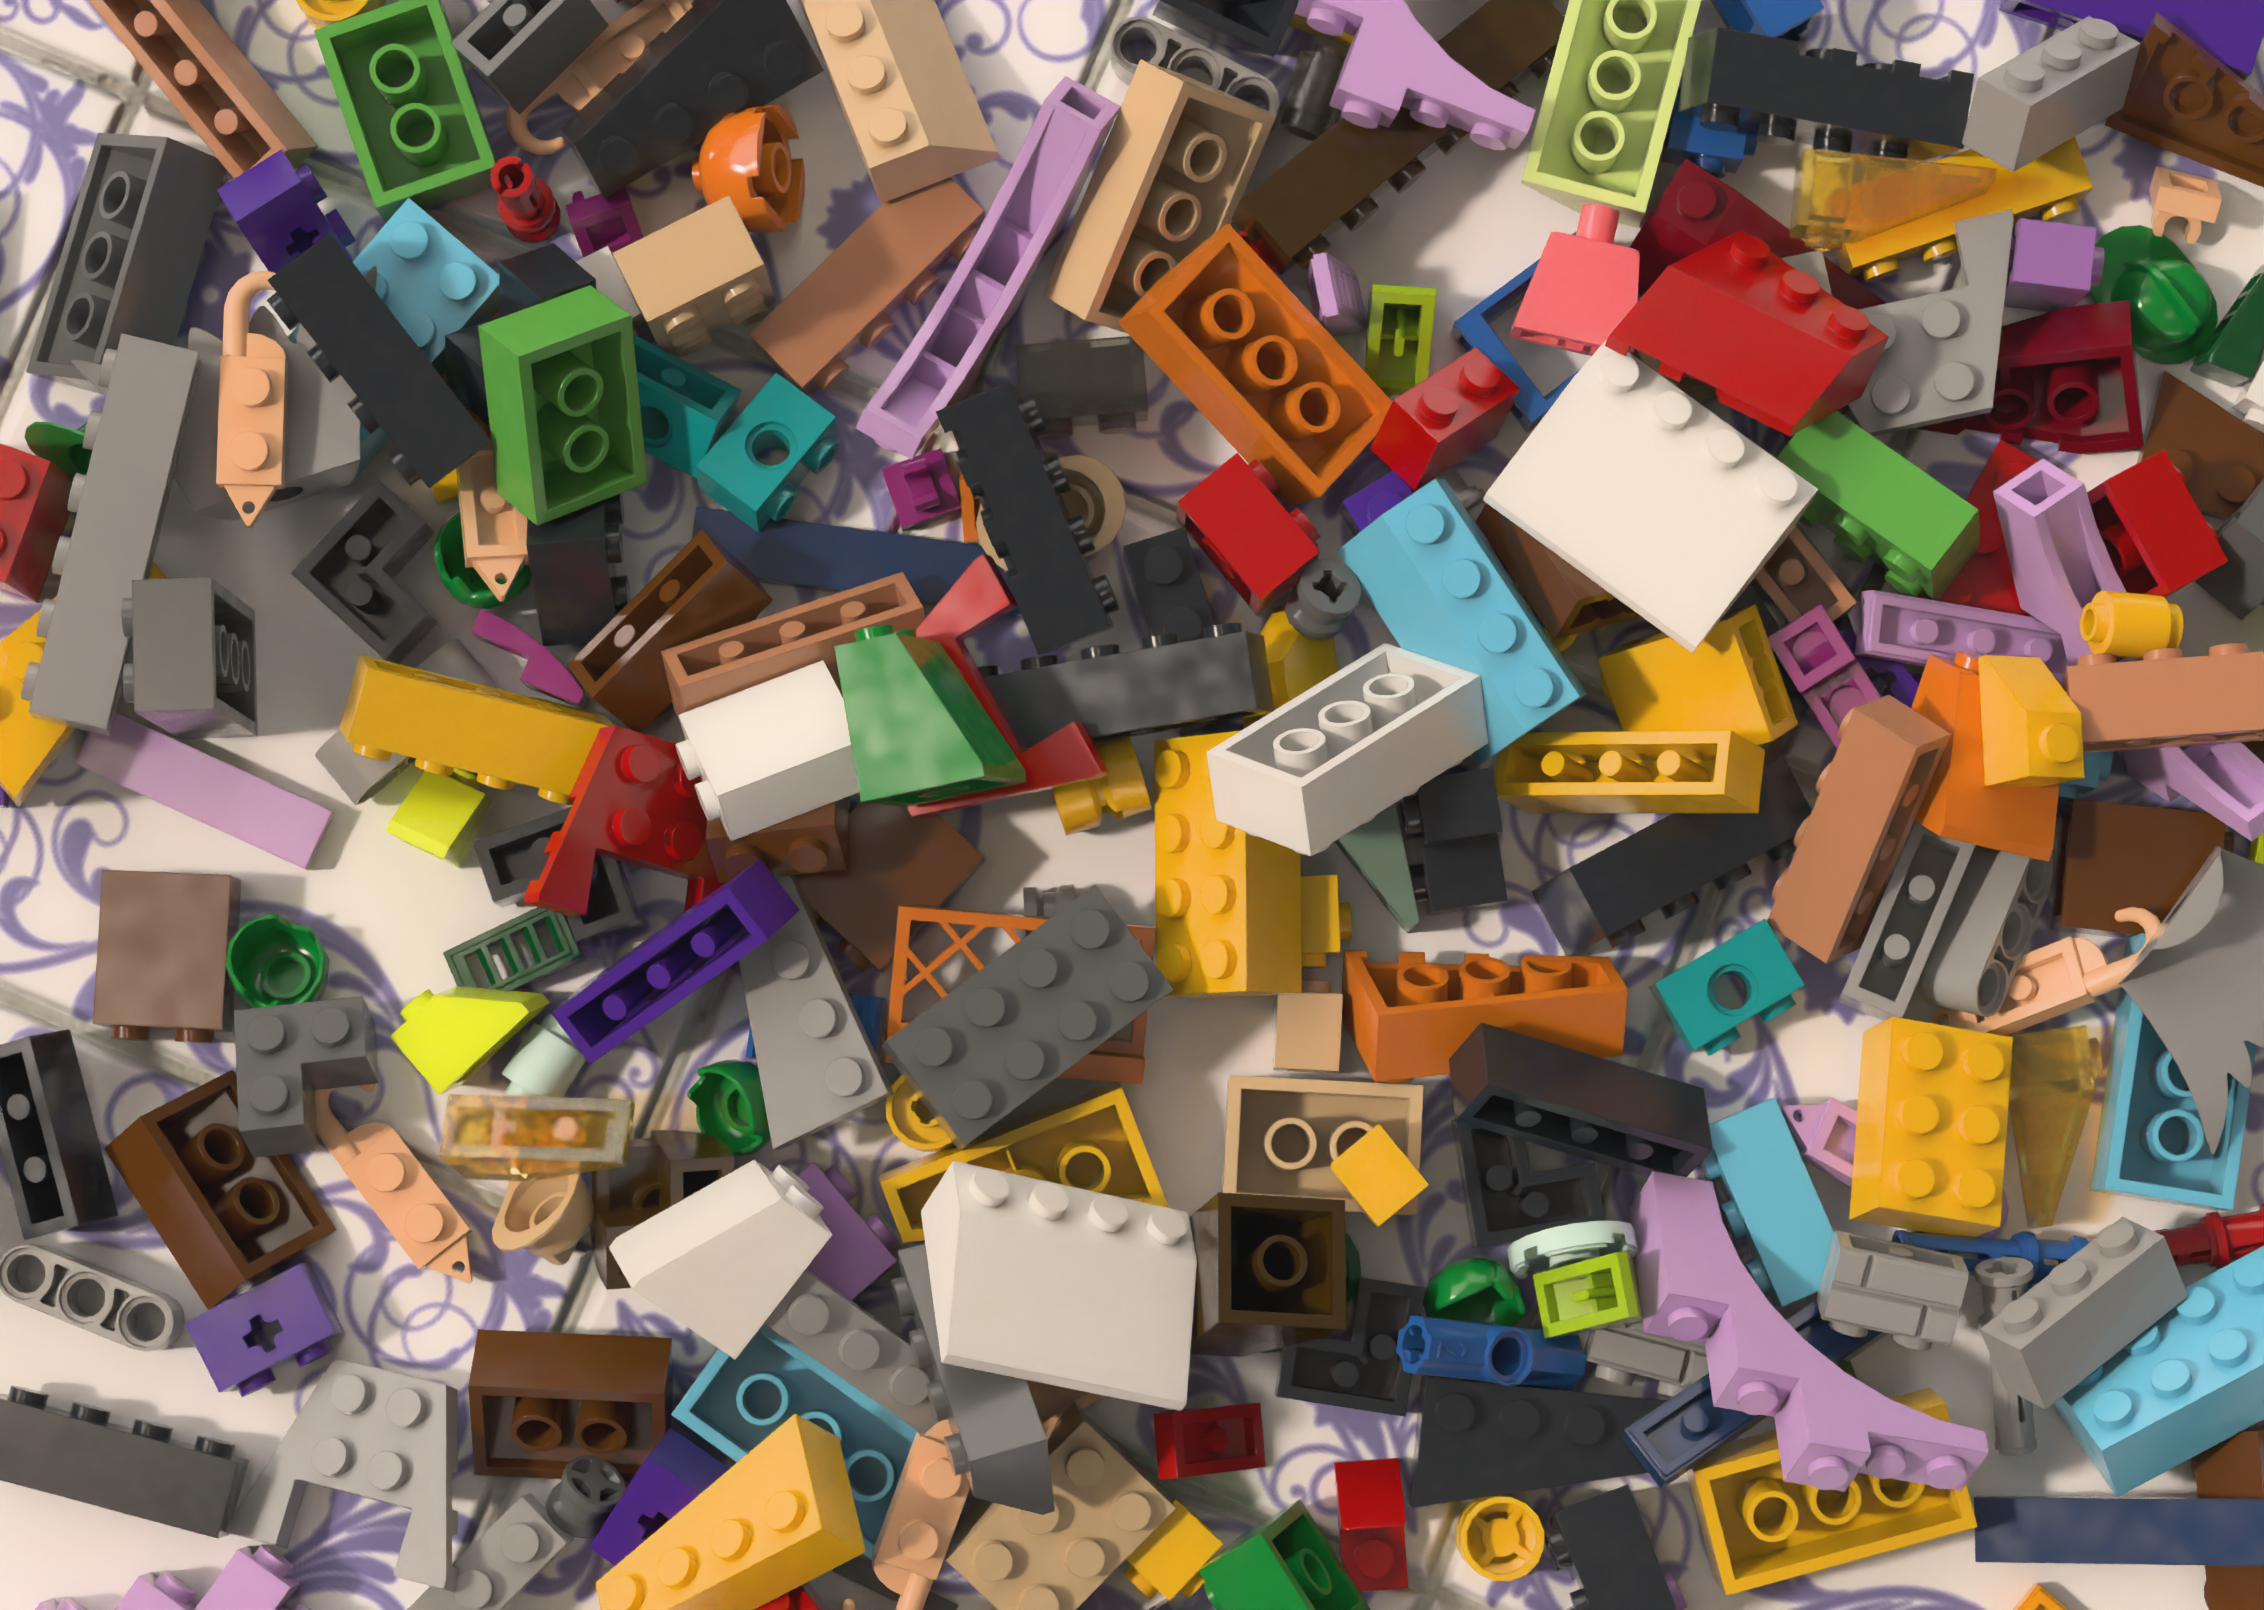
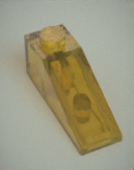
[1789,149,1997,251]
[2008,1025,2102,1228]
[439,1094,635,1181]

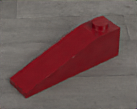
[1629,159,1886,310]
[1913,300,2144,454]

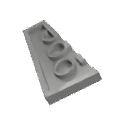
[739,875,894,1150]

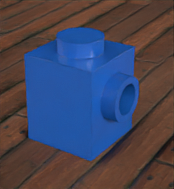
[1661,87,1758,179]

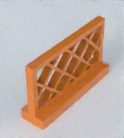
[883,904,1156,1085]

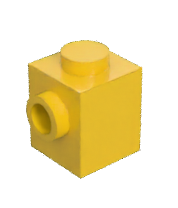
[1301,875,1352,969]
[1123,1496,1223,1601]

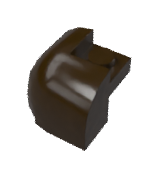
[590,1130,734,1290]

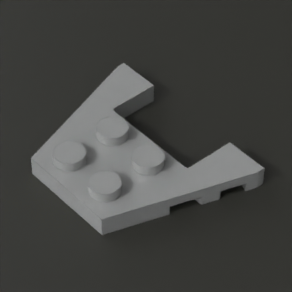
[1781,209,2014,436]
[226,1358,458,1593]

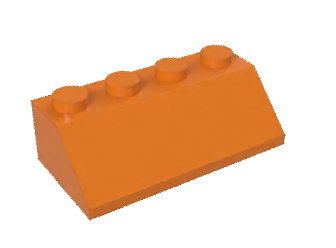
[1118,224,1392,507]

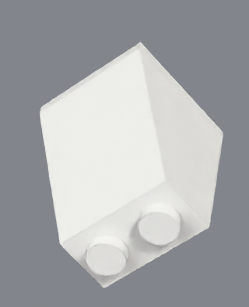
[609,1159,833,1360]

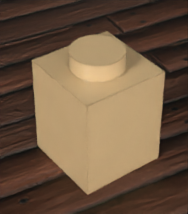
[1273,980,1343,1074]

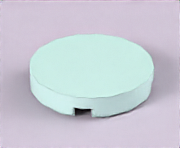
[1507,1221,1639,1280]

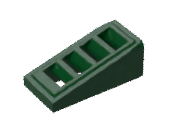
[2190,264,2264,387]
[443,907,586,991]

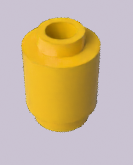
[2080,591,2183,659]

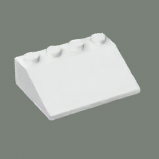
[1483,338,1818,654]
[921,1161,1197,1411]

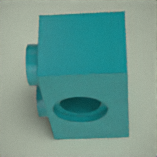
[633,334,742,479]
[696,373,839,533]
[1648,919,1805,1056]

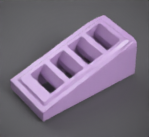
[1306,252,1367,338]

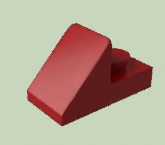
[1153,1403,1266,1479]
[1334,1458,1409,1592]

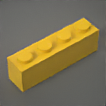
[1820,136,2093,283]
[339,654,614,805]
[1494,730,1765,813]

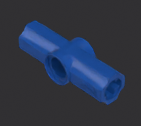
[1396,1315,1587,1390]

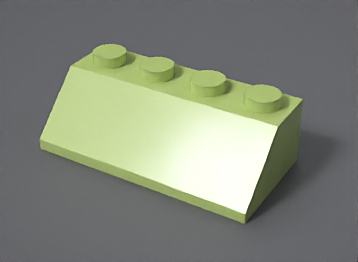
[1521,0,1701,228]

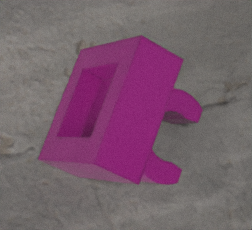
[565,186,644,258]
[881,448,962,531]

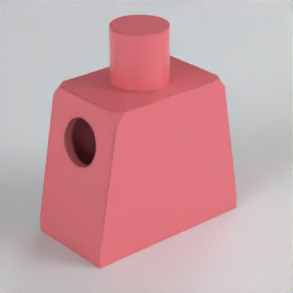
[1509,204,1640,356]

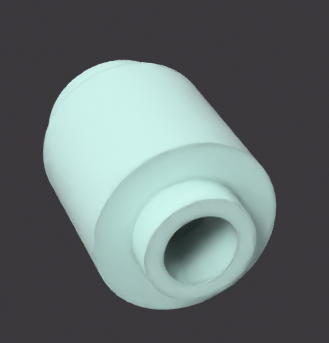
[501,1012,586,1112]

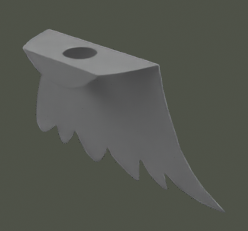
[71,266,377,520]
[2119,846,2264,1154]

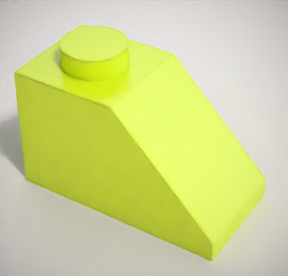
[385,768,493,868]
[390,986,550,1095]

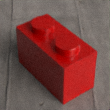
[1370,347,1521,491]

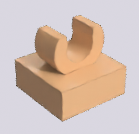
[2149,166,2222,244]

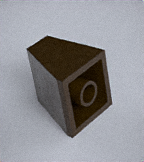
[1189,1192,1346,1357]

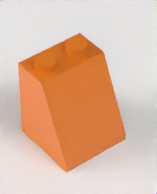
[1911,650,2060,862]

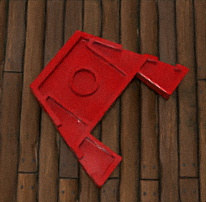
[907,554,1109,818]
[523,725,725,916]

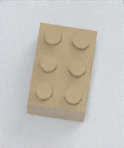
[612,195,776,357]
[1222,1075,1424,1216]
[945,1402,1176,1610]

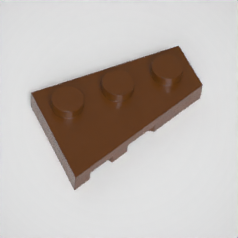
[2105,11,2264,188]

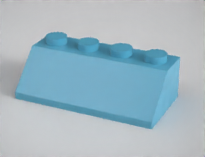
[1337,478,1587,765]

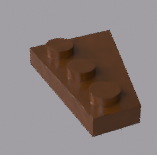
[2137,370,2264,521]

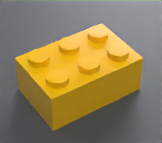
[1849,1016,2013,1237]

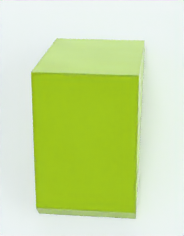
[1364,284,1437,398]
[1533,1251,1643,1338]

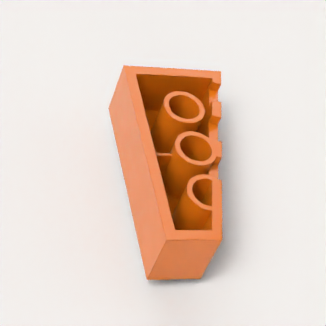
[1341,950,1628,1083]

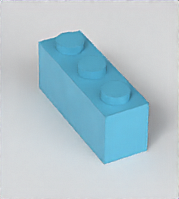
[1700,1097,1834,1307]

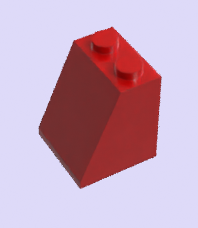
[0,444,74,603]

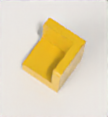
[1330,1124,1429,1227]

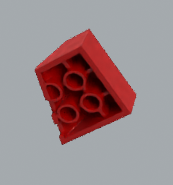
[1605,230,1889,436]

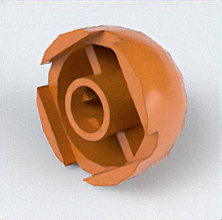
[692,104,805,233]

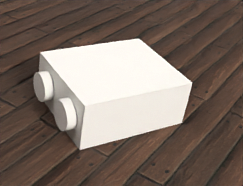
[675,660,859,841]

